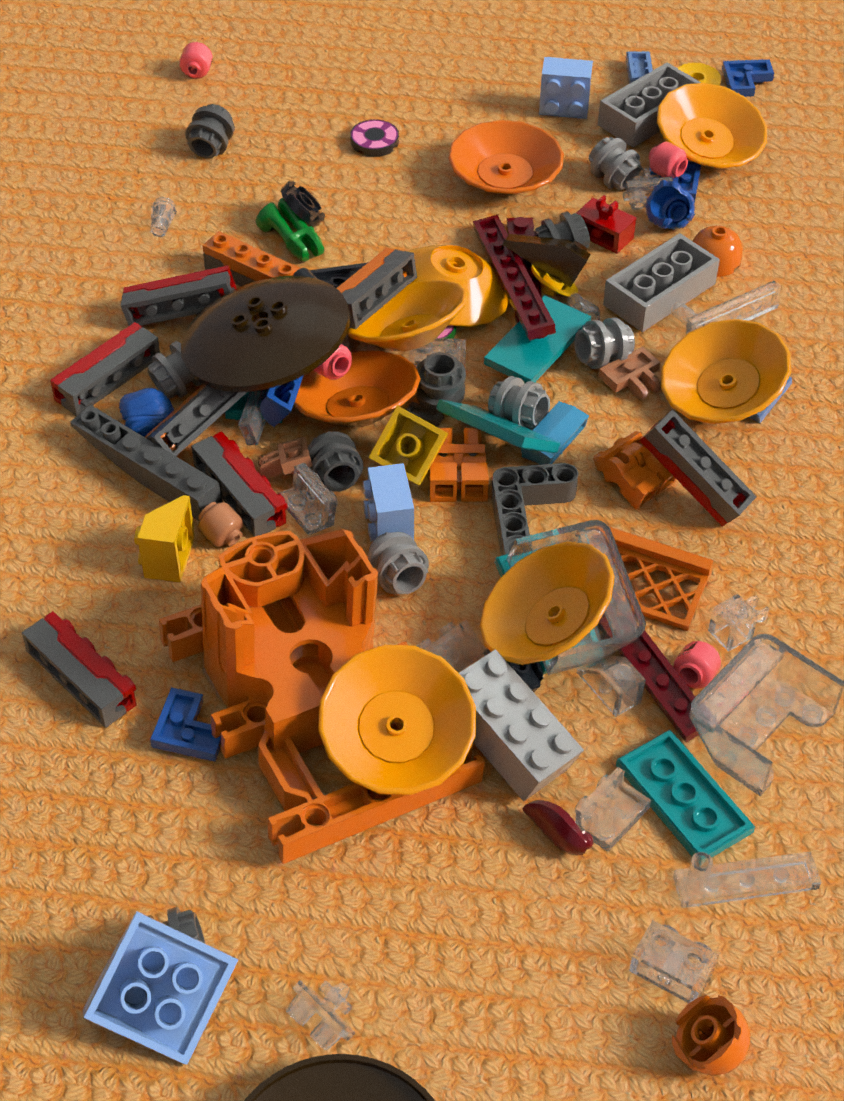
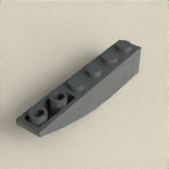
[70,405,223,522]

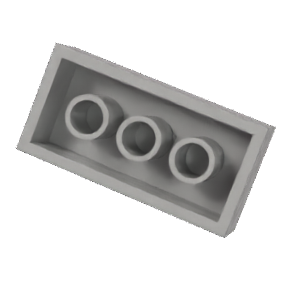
[598,62,701,147]
[603,233,720,332]
[459,649,584,801]

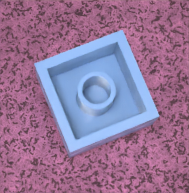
[539,57,593,119]
[363,463,414,542]

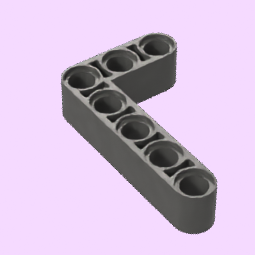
[491,463,578,556]

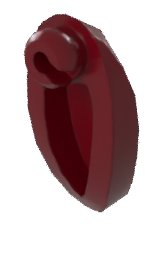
[522,800,593,856]

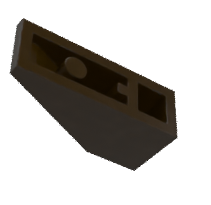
[502,234,590,287]

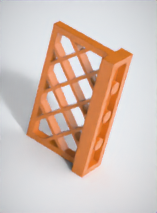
[589,522,714,631]

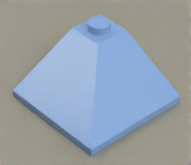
[83,911,238,1065]

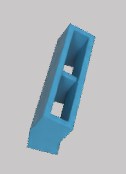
[521,401,589,465]

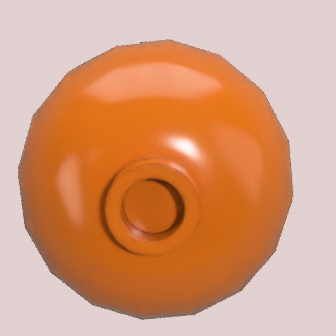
[693,225,742,277]
[672,995,751,1076]

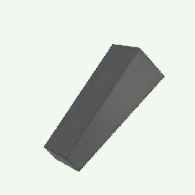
[406,402,444,427]

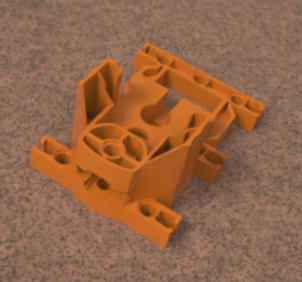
[159,529,485,864]

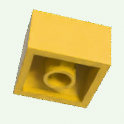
[369,405,449,486]
[134,495,195,583]

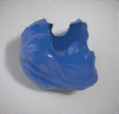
[646,180,695,230]
[119,388,174,437]

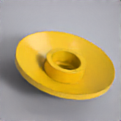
[678,63,721,85]
[531,264,578,297]

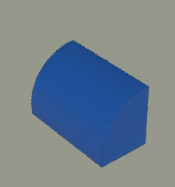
[260,375,304,427]

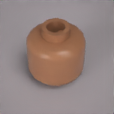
[198,502,243,547]

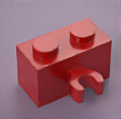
[576,195,636,254]

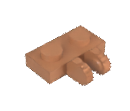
[598,346,661,400]
[258,436,312,478]

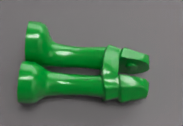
[255,198,324,262]

